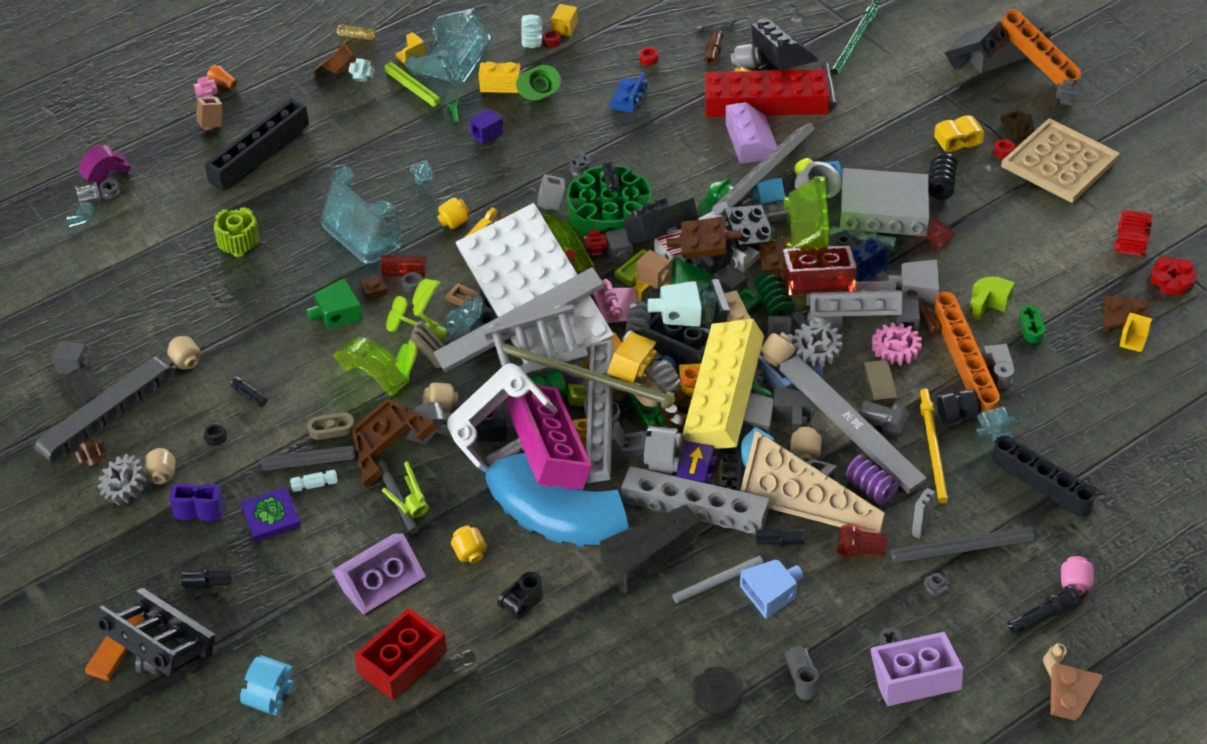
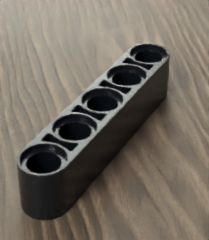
[992,435,1096,517]

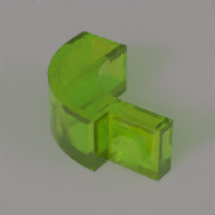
[332,337,409,397]

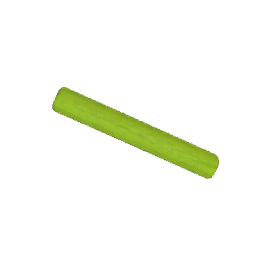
[384,62,441,107]

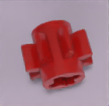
[583,230,607,256]

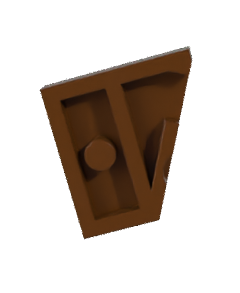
[1103,296,1150,333]

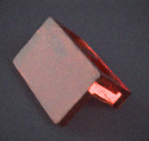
[380,255,427,277]

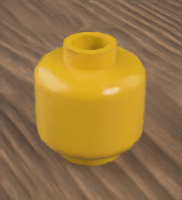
[437,198,470,229]
[451,526,487,564]

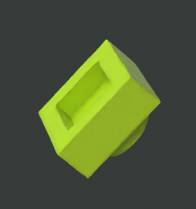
[566,384,588,407]

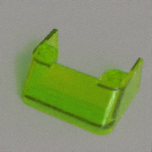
[784,176,829,280]

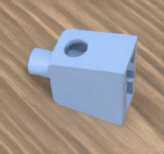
[740,560,804,619]

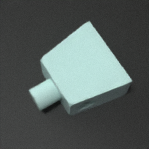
[648,281,702,326]

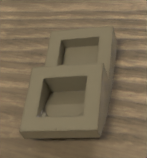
[863,360,897,403]

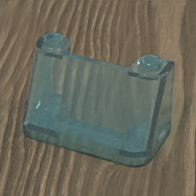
[404,8,490,84]
[320,165,402,263]

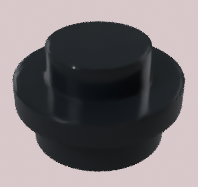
[204,424,227,446]

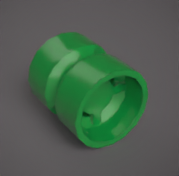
[529,370,567,399]

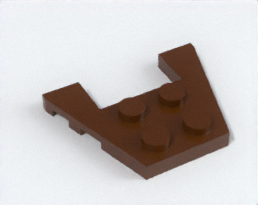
[352,398,438,488]

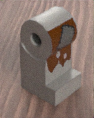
[982,344,1014,389]

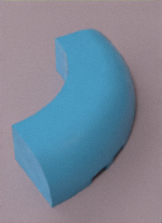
[485,453,631,548]

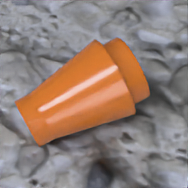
[207,65,238,90]

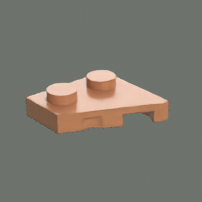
[1050,663,1102,721]

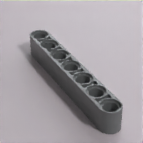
[35,357,175,464]

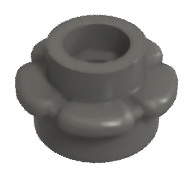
[924,573,949,597]

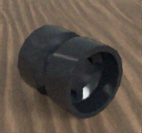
[937,389,978,424]

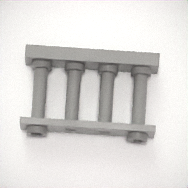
[806,281,902,317]
[484,304,589,377]

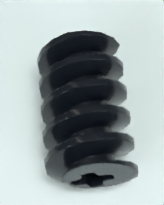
[928,153,957,200]

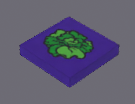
[240,487,301,542]

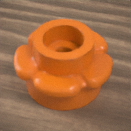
[680,367,699,388]

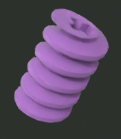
[846,455,899,505]

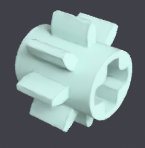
[349,59,375,82]

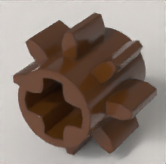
[76,439,107,467]

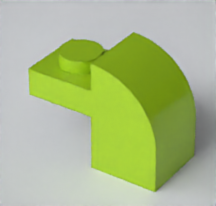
[970,277,1015,321]

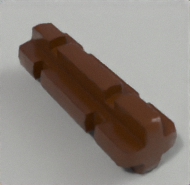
[918,298,941,334]

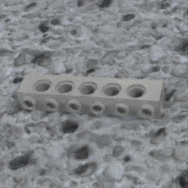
[621,466,769,534]

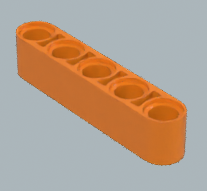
[1001,9,1081,86]

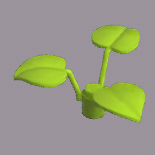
[386,279,447,382]

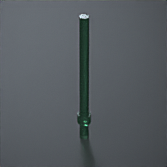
[831,0,880,75]

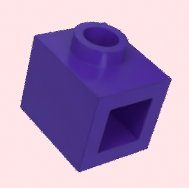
[470,109,503,145]

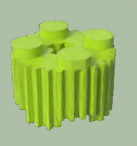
[213,207,260,257]

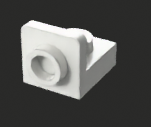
[730,246,760,273]

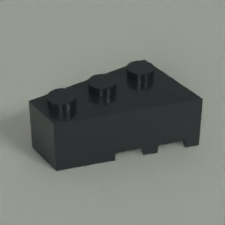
[623,197,698,243]

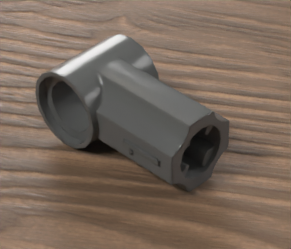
[859,401,910,436]
[785,645,819,700]

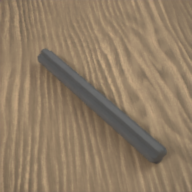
[890,527,1034,563]

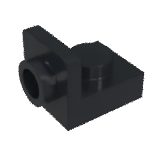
[702,242,733,274]

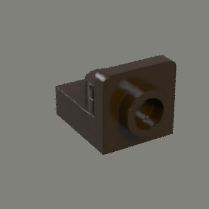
[1000,110,1034,140]

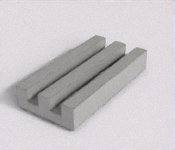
[912,488,935,539]

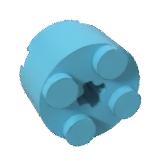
[240,655,294,716]

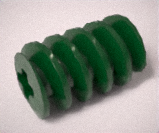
[755,273,795,316]

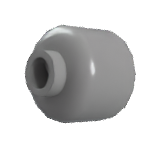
[731,43,761,70]

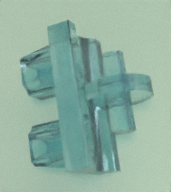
[976,406,1019,442]

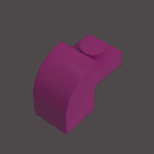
[78,145,131,183]

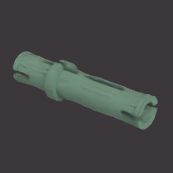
[830,226,897,251]

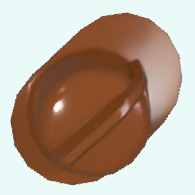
[312,39,356,73]

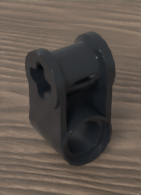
[497,571,543,620]

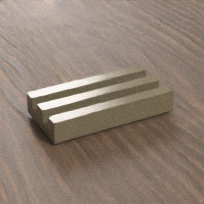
[410,321,445,368]

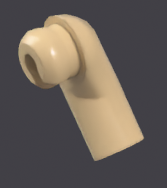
[1043,643,1067,678]

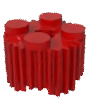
[1114,210,1153,257]

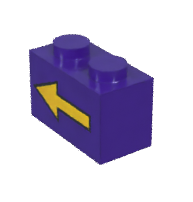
[676,441,718,485]

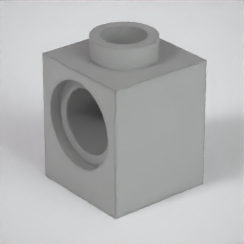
[538,174,565,210]

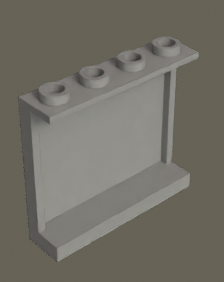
[840,168,929,236]

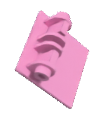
[593,279,638,323]

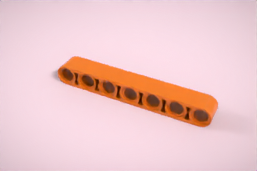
[934,292,1000,419]

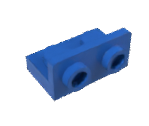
[610,72,648,113]

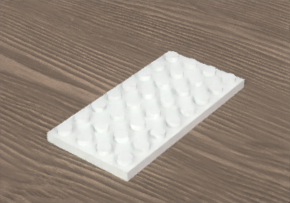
[456,203,615,375]

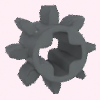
[1055,80,1078,105]

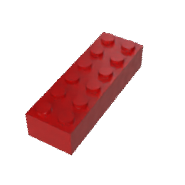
[704,69,829,117]

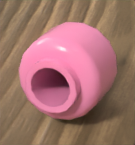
[1061,556,1094,596]

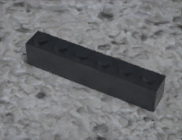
[205,98,309,191]

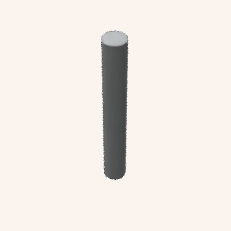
[822,63,837,108]

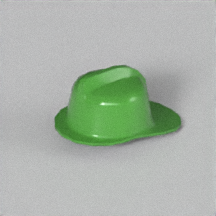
[516,65,561,101]

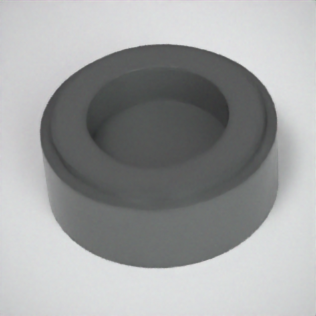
[401,272,423,293]

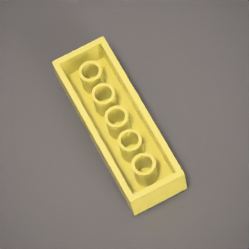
[683,319,764,449]

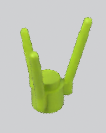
[382,461,429,518]

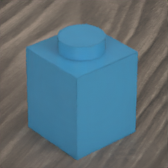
[751,178,786,204]

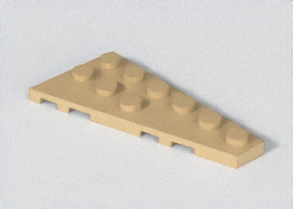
[740,430,885,537]

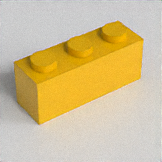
[607,332,657,383]

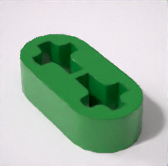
[1019,305,1045,343]

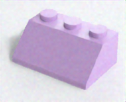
[726,102,777,164]
[332,533,426,614]
[871,632,963,706]

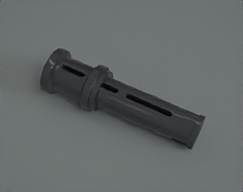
[1007,585,1081,636]

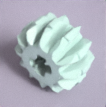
[521,15,542,48]

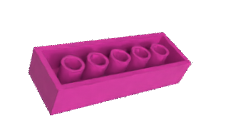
[506,385,592,490]

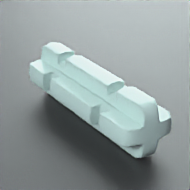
[290,470,338,492]

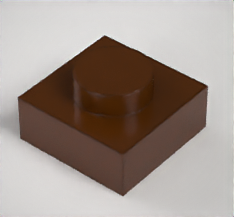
[360,274,388,300]

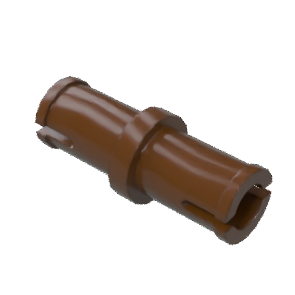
[704,30,724,66]

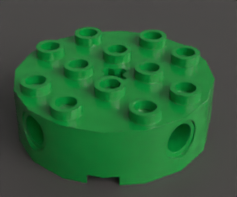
[566,165,652,236]

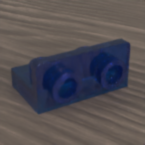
[841,237,888,282]

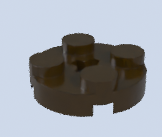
[659,390,692,433]

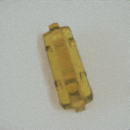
[337,24,375,40]

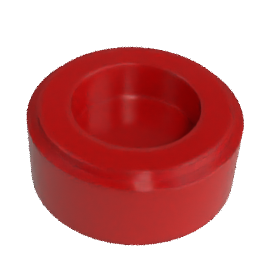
[542,30,562,48]
[639,47,659,65]
[994,139,1015,159]

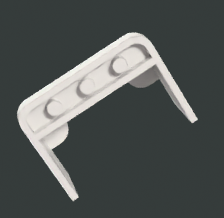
[447,364,558,473]

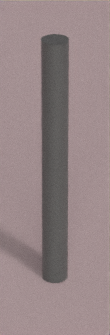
[377,461,418,534]

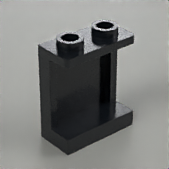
[944,21,1009,69]

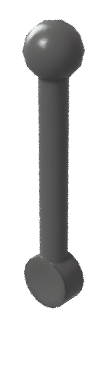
[695,17,735,32]

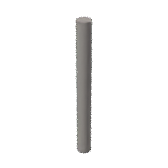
[673,556,764,603]

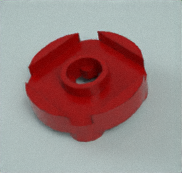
[1150,257,1197,295]

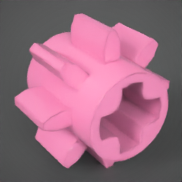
[194,76,218,98]

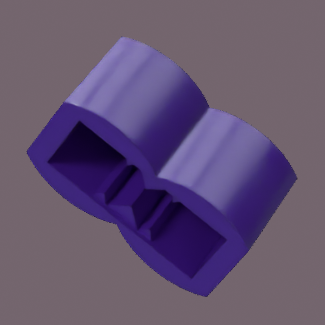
[169,483,224,521]

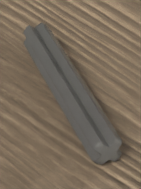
[261,446,355,471]

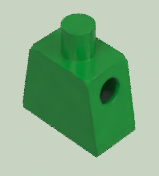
[306,279,363,328]

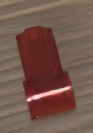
[837,524,887,557]

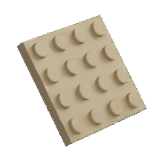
[1001,118,1120,203]

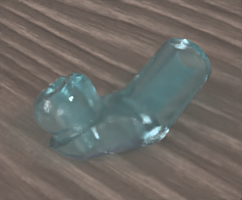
[66,202,94,227]

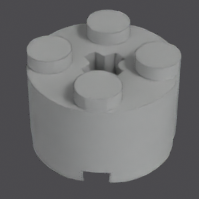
[644,426,683,476]

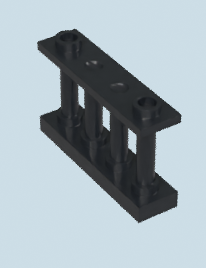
[96,588,216,677]

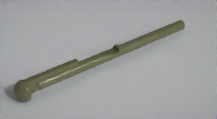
[502,344,675,409]

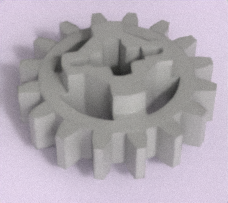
[792,320,842,367]
[98,454,148,505]

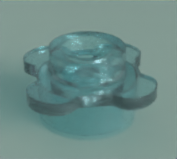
[410,160,434,185]

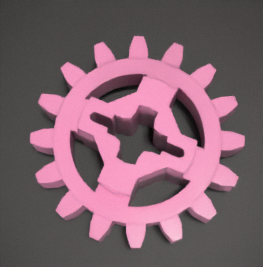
[872,323,922,366]

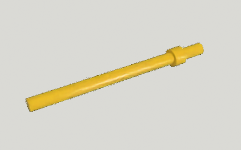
[920,389,948,503]

